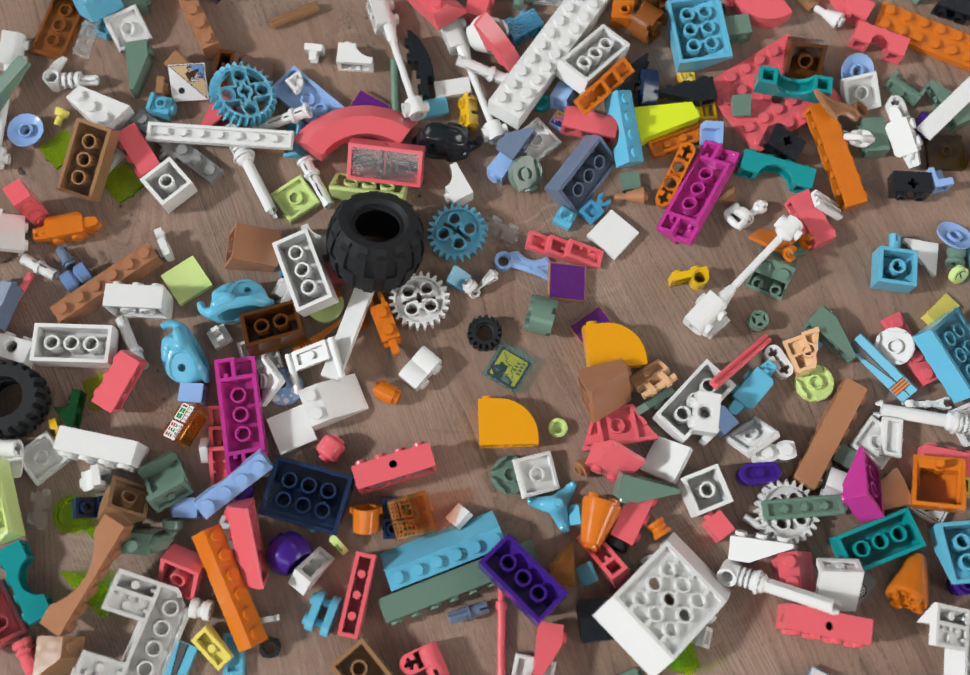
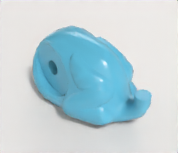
[197,279,275,324]
[160,319,211,383]

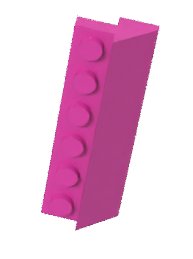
[656,140,741,247]
[214,356,270,476]

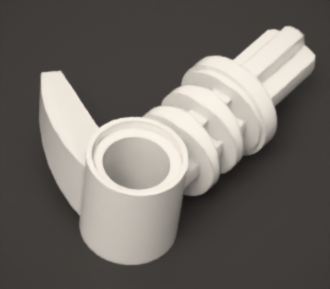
[42,56,100,92]

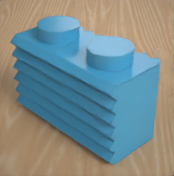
[505,8,544,47]

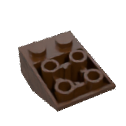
[210,48,275,94]

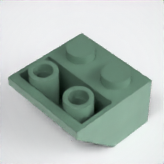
[745,246,797,300]

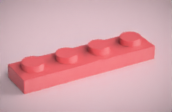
[881,312,937,388]

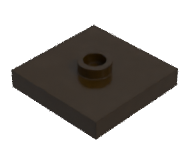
[923,135,966,171]

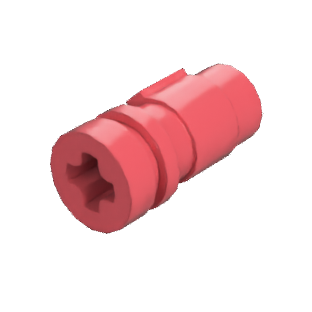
[11,635,36,675]

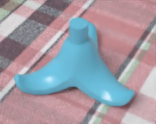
[527,481,577,534]

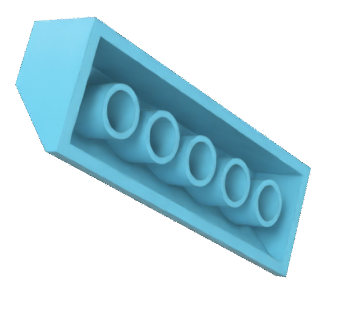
[380,510,504,592]

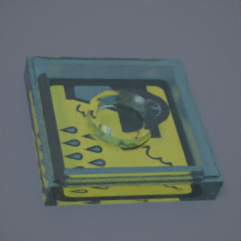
[482,341,535,394]

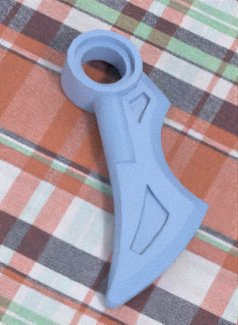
[494,251,551,281]

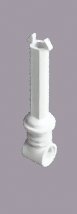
[226,124,278,219]
[873,400,970,435]
[716,559,842,615]

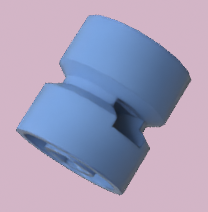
[59,261,94,293]

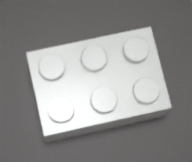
[102,281,175,320]

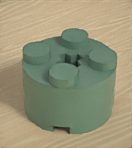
[523,294,558,337]

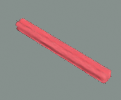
[709,334,771,389]

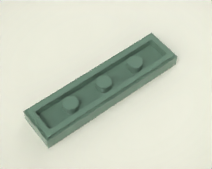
[761,494,846,521]

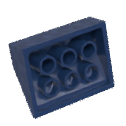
[258,455,355,536]

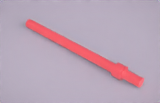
[496,588,508,675]

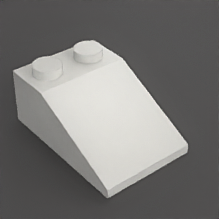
[298,373,369,431]

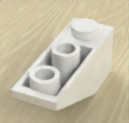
[728,529,794,563]

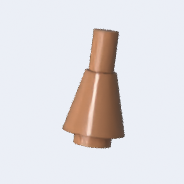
[614,187,648,205]
[574,457,591,478]

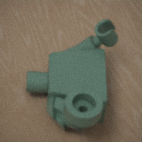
[121,518,183,555]

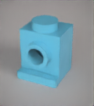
[146,92,177,121]

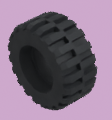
[0,361,51,439]

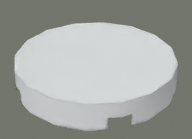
[874,327,915,365]

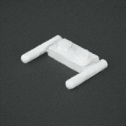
[285,336,346,395]

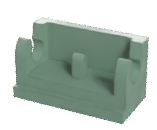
[883,69,927,108]

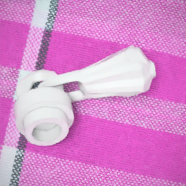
[462,269,498,299]

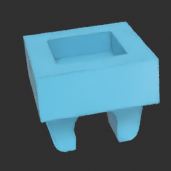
[552,206,577,231]

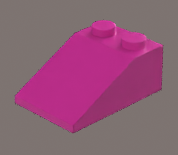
[841,446,885,523]

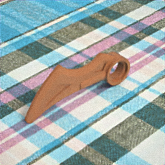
[813,89,868,123]

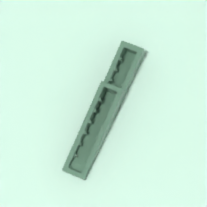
[0,55,31,111]

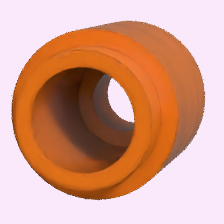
[372,380,403,405]

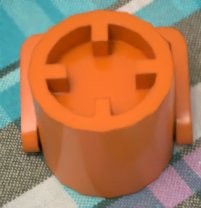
[350,503,382,535]

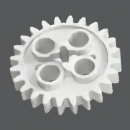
[388,271,450,331]
[753,479,820,545]

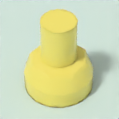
[53,107,70,127]

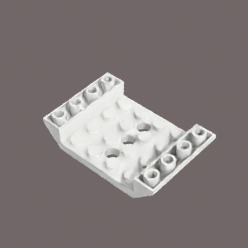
[592,532,732,675]

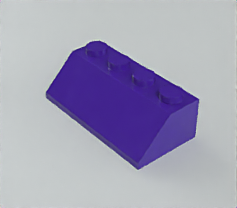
[478,533,568,627]

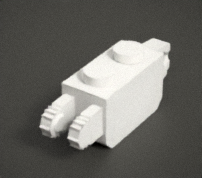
[885,104,923,168]

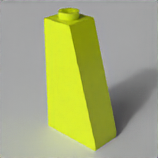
[634,102,700,146]

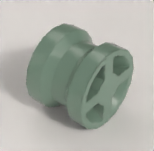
[945,247,966,268]
[746,310,769,332]

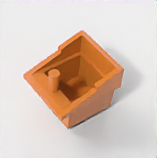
[911,454,966,513]

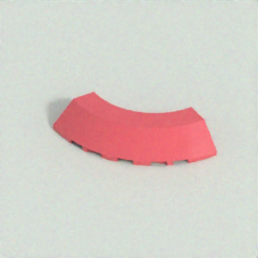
[294,105,419,162]

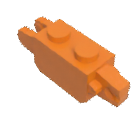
[32,211,103,246]
[369,292,402,357]

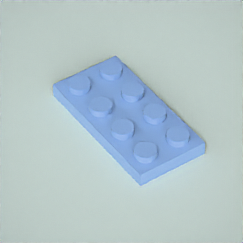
[272,66,344,124]

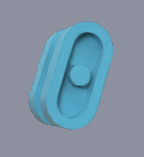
[302,589,343,638]

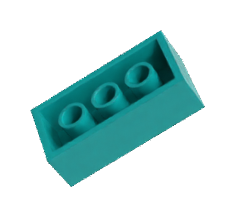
[827,507,927,571]

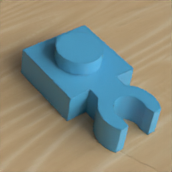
[578,193,611,226]

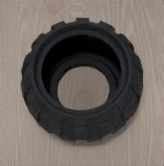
[326,191,426,293]

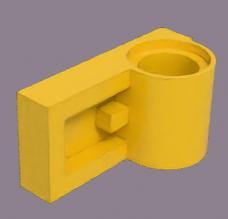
[668,265,709,291]

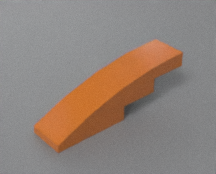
[573,56,635,116]

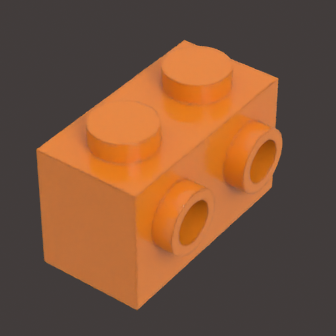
[609,0,637,29]

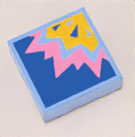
[549,108,564,131]

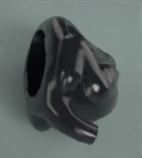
[412,122,484,162]

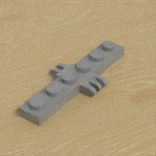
[130,109,224,186]

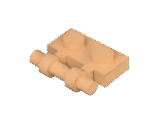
[629,359,678,400]

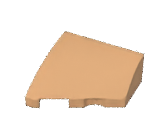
[782,327,820,378]
[881,468,911,511]

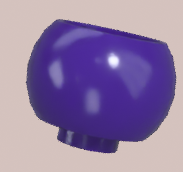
[266,531,311,576]

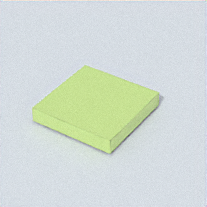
[270,174,321,224]
[160,255,214,307]

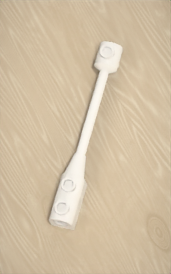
[366,0,430,121]
[440,17,508,145]
[0,30,30,170]
[682,214,804,336]

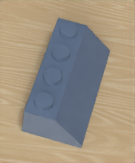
[544,134,616,215]

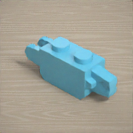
[727,359,777,417]

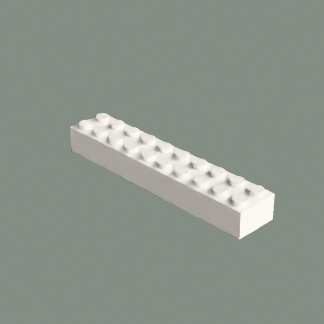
[487,0,611,130]

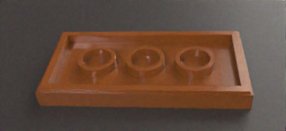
[29,0,84,60]

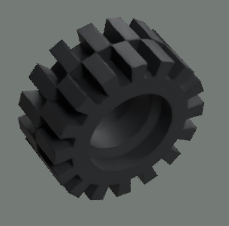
[467,315,502,352]

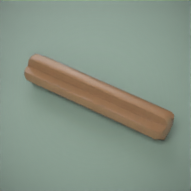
[269,1,320,29]

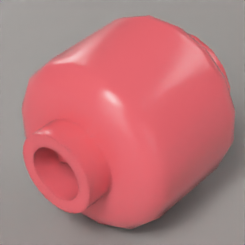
[316,433,346,464]

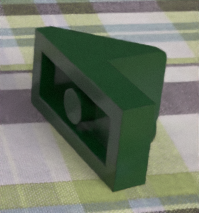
[53,389,87,429]

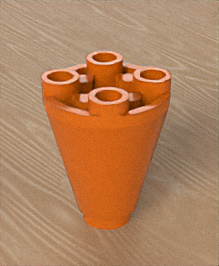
[580,492,622,552]
[885,553,929,614]

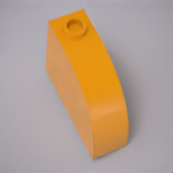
[581,321,648,369]
[478,395,539,449]

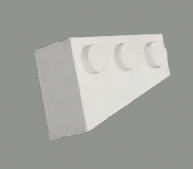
[66,85,136,131]

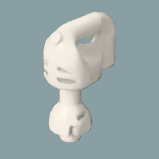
[842,129,875,147]
[723,200,768,231]

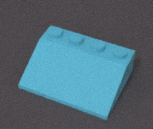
[664,0,733,74]
[912,306,970,403]
[928,520,970,585]

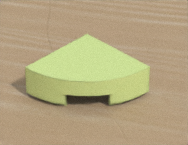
[329,535,349,555]

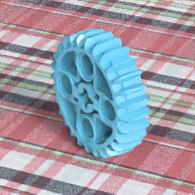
[208,61,277,128]

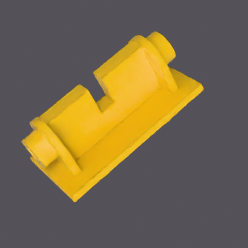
[458,91,479,131]

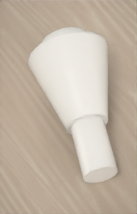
[813,5,846,29]

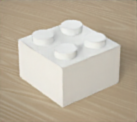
[140,157,198,214]
[677,464,734,518]

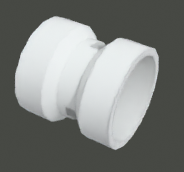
[188,597,215,621]

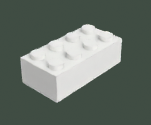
[555,24,631,94]
[272,228,339,317]
[29,323,120,368]
[651,359,736,444]
[52,425,150,473]

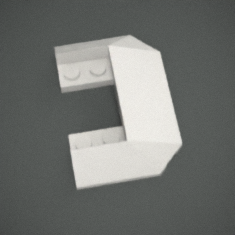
[71,568,189,675]
[917,602,970,675]

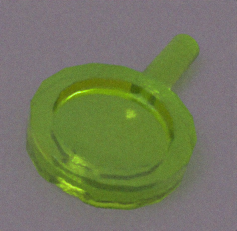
[52,495,95,539]

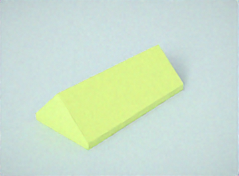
[329,172,408,201]
[0,457,26,545]

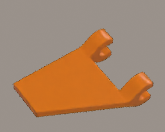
[748,228,814,262]

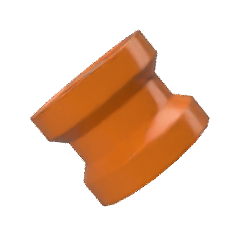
[646,516,672,541]

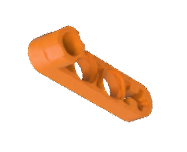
[655,142,696,209]

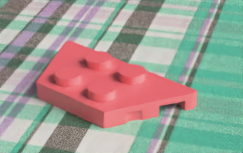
[582,403,658,452]

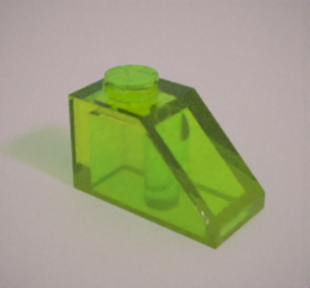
[666,642,701,675]

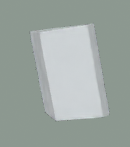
[840,71,882,110]

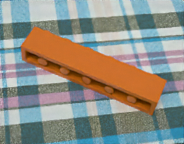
[803,103,868,212]
[192,524,268,652]

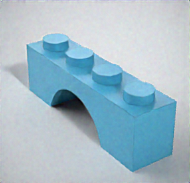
[604,90,644,168]

